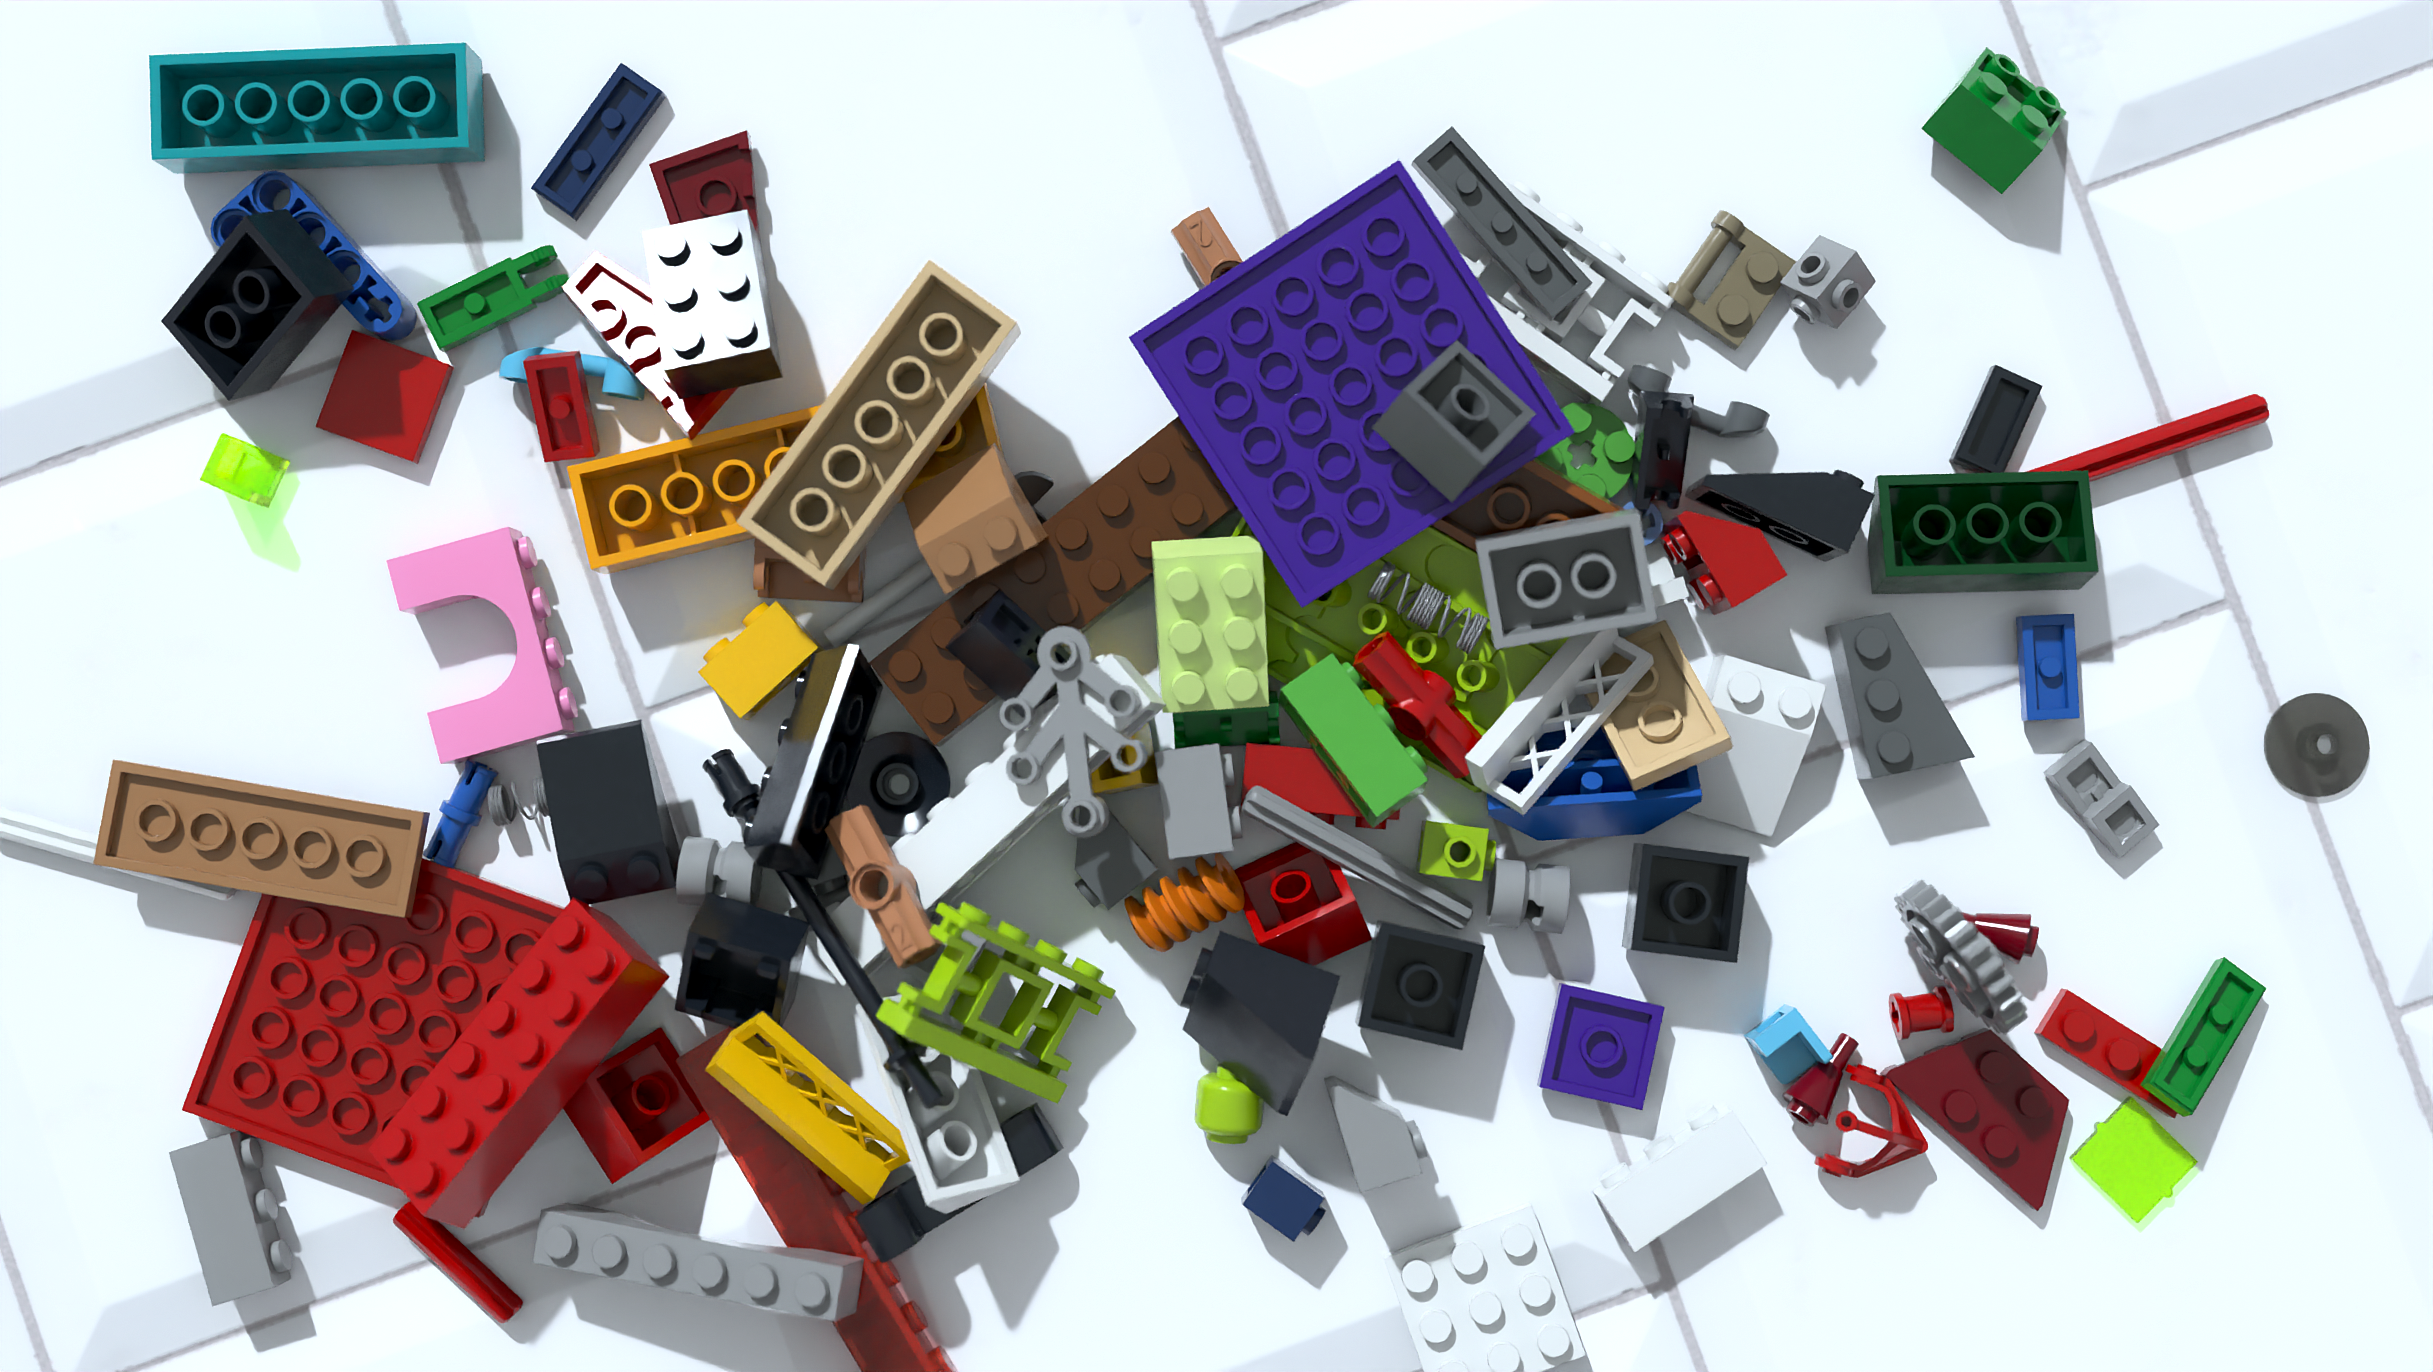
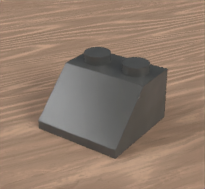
[1372,340,1536,502]

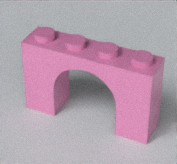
[386,526,578,765]

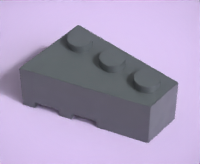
[1825,612,1975,779]

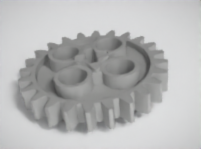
[1894,879,2028,1035]

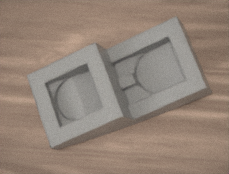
[2043,740,2160,858]

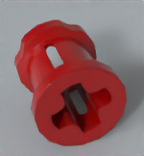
[1888,985,1954,1040]

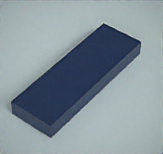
[531,63,666,221]

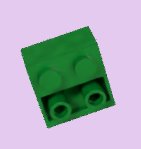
[1921,47,2067,194]

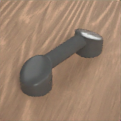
[1627,365,1770,438]

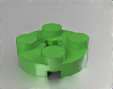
[1536,402,1635,500]

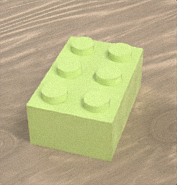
[1151,535,1269,713]

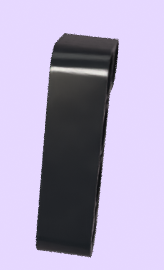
[854,1102,1064,1264]

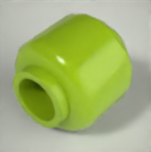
[1194,1064,1264,1144]

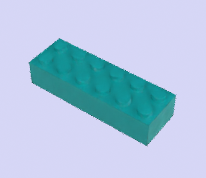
[149,43,485,174]

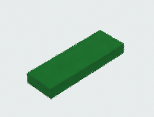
[2141,957,2267,1117]

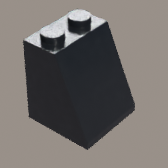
[1180,931,1341,1116]

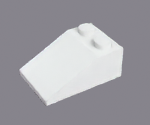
[1685,655,1827,837]

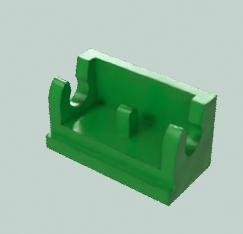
[1173,691,1280,749]

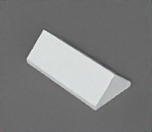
[855,994,1020,1214]

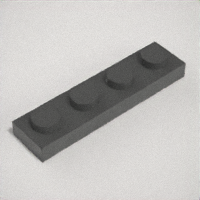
[1411,126,1592,321]

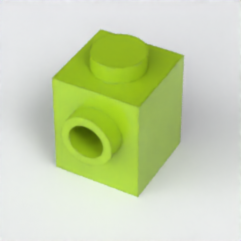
[1415,820,1496,881]

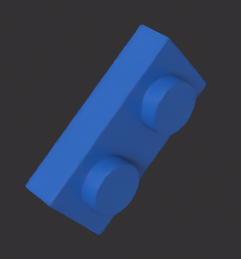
[2016,614,2080,721]

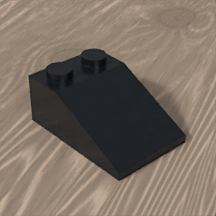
[1684,470,1875,562]
[536,719,680,905]

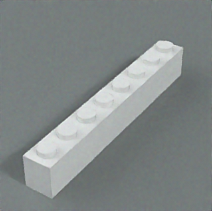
[806,653,1166,986]

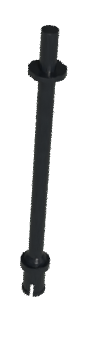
[702,749,945,1109]

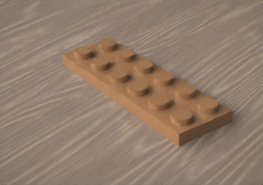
[93,759,430,918]

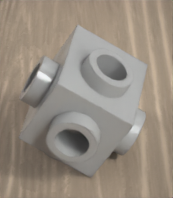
[1780,235,1877,329]

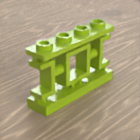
[876,901,1116,1104]

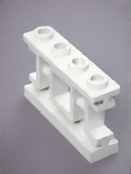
[1460,180,1674,406]

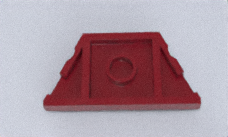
[1880,1028,2070,1211]

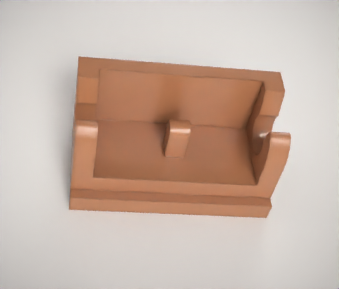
[753,536,867,603]

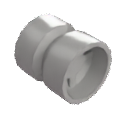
[676,836,763,906]
[1486,858,1570,934]

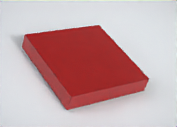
[315,330,454,464]

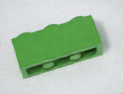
[1278,653,1428,828]

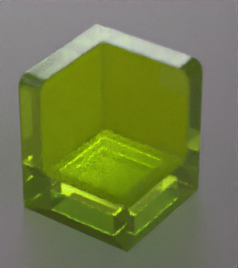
[200,433,290,508]

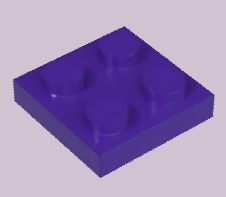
[1537,983,1665,1110]

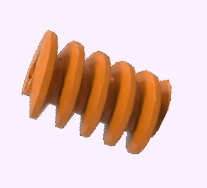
[1124,852,1245,952]

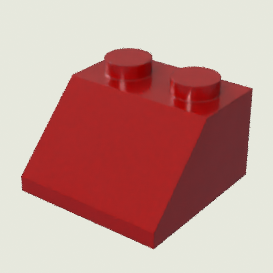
[1234,842,1372,966]
[563,1027,718,1184]

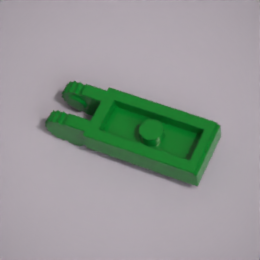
[417,245,569,353]

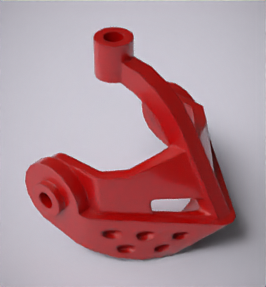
[1814,1064,1928,1178]

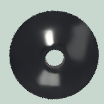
[846,731,951,837]

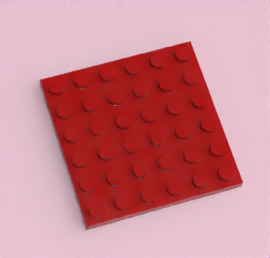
[182,856,565,1218]

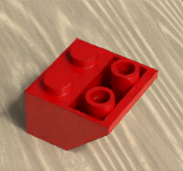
[1660,510,1787,615]

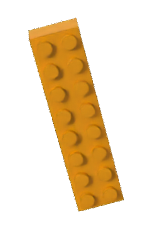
[567,382,1005,575]

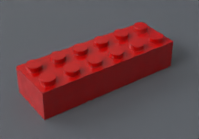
[368,898,670,1229]

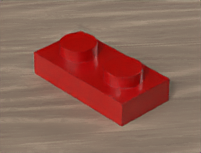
[523,350,600,462]

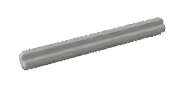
[1242,786,1473,930]

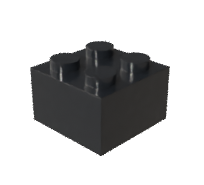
[1622,843,1749,963]
[1355,920,1485,1050]

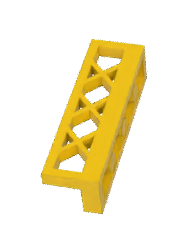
[705,1011,911,1205]

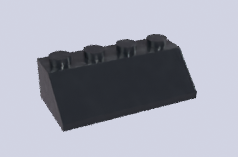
[743,644,883,880]

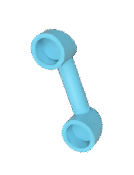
[499,347,645,401]

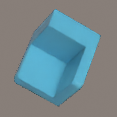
[1744,1004,1834,1085]

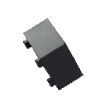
[674,892,809,1036]

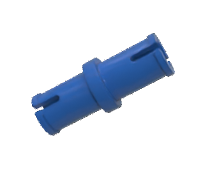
[423,759,499,868]

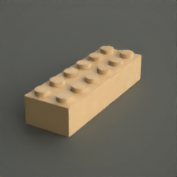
[736,259,1021,591]

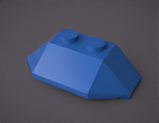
[1485,727,1702,841]

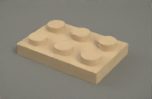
[1584,620,1733,791]

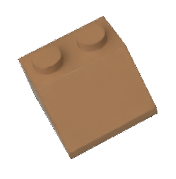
[903,443,1048,595]

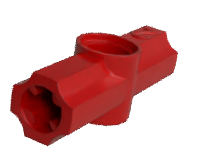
[1353,631,1483,779]

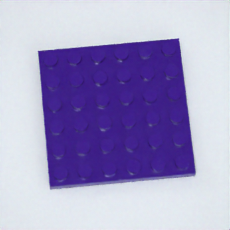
[1128,159,1575,608]

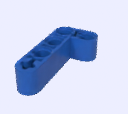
[210,171,417,341]

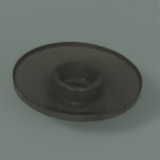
[2264,693,2370,797]

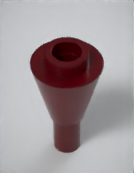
[1961,912,2039,965]
[1782,1033,1859,1127]

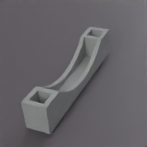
[533,1203,864,1322]

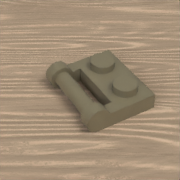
[1666,210,1796,350]

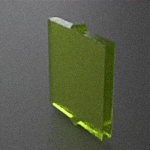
[2069,1096,2198,1223]

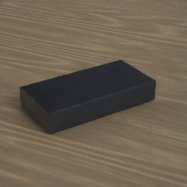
[1949,364,2043,473]

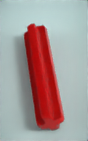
[393,1201,523,1324]

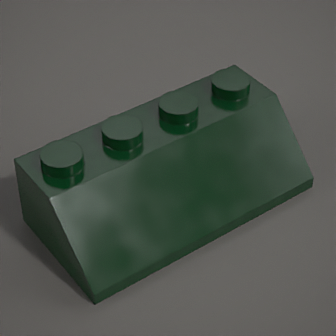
[1867,471,2099,594]

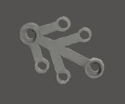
[999,627,1147,838]

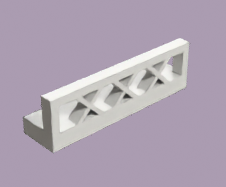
[1465,628,1654,815]

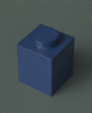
[1241,1155,1326,1242]

